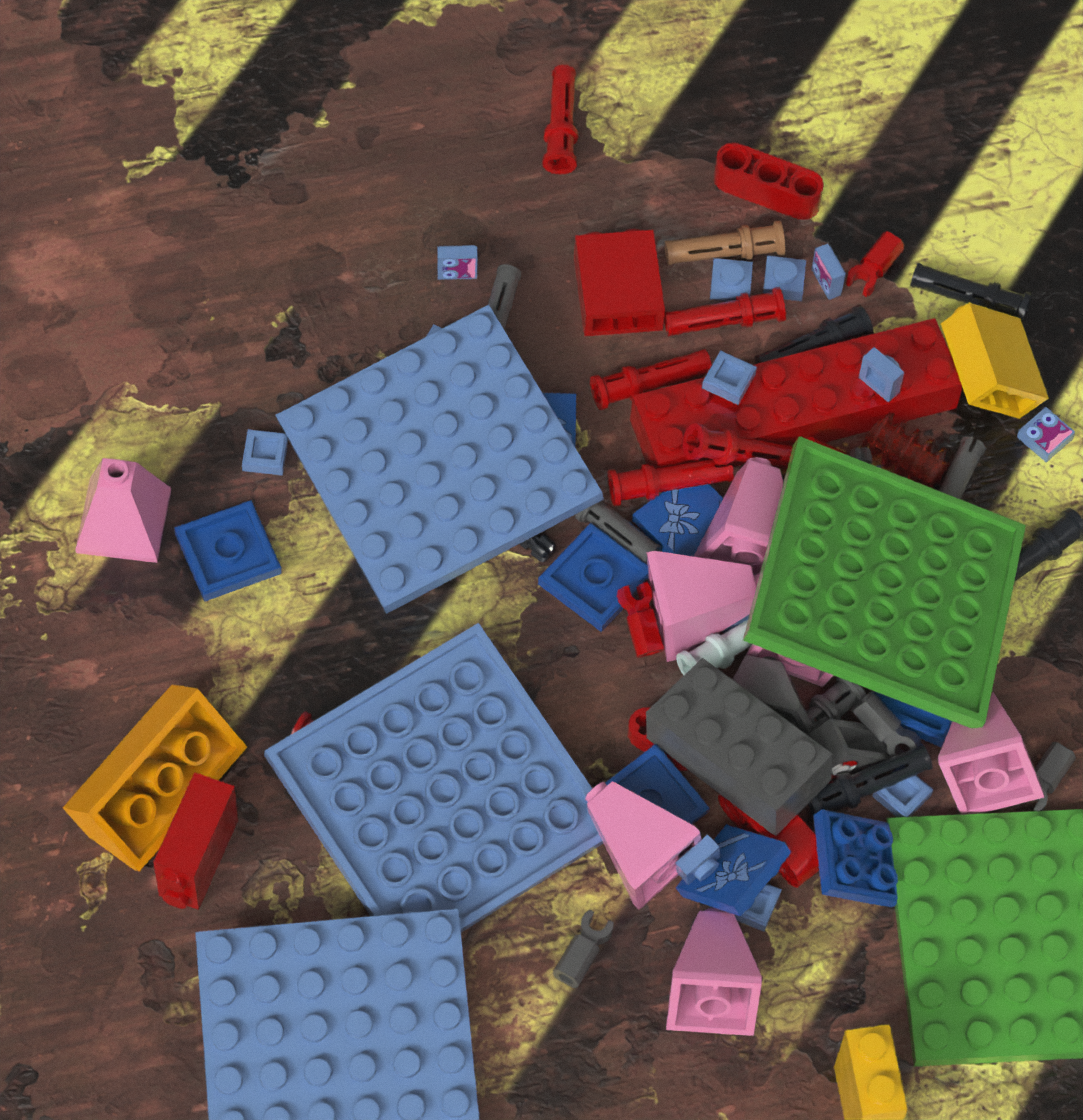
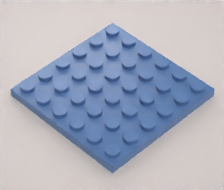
[276,305,604,614]
[264,623,603,932]
[195,909,479,1120]

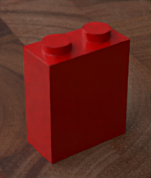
[574,229,665,337]
[153,772,238,910]

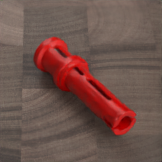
[542,65,578,175]
[664,287,786,337]
[590,349,712,410]
[682,423,793,470]
[607,459,734,506]

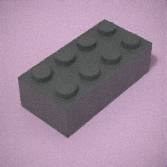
[646,657,833,836]

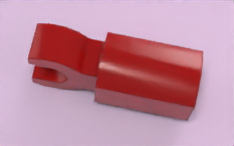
[845,231,904,297]
[617,582,665,658]

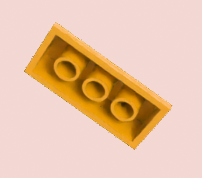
[62,684,247,872]

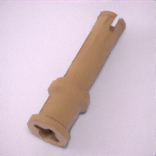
[664,221,785,265]

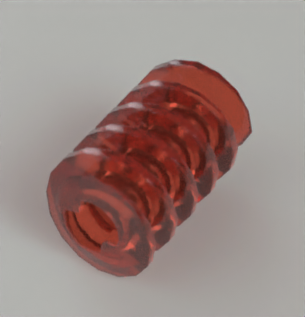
[860,411,950,489]

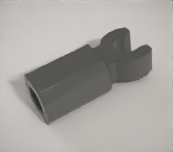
[851,691,921,758]
[1017,742,1076,812]
[553,910,614,988]

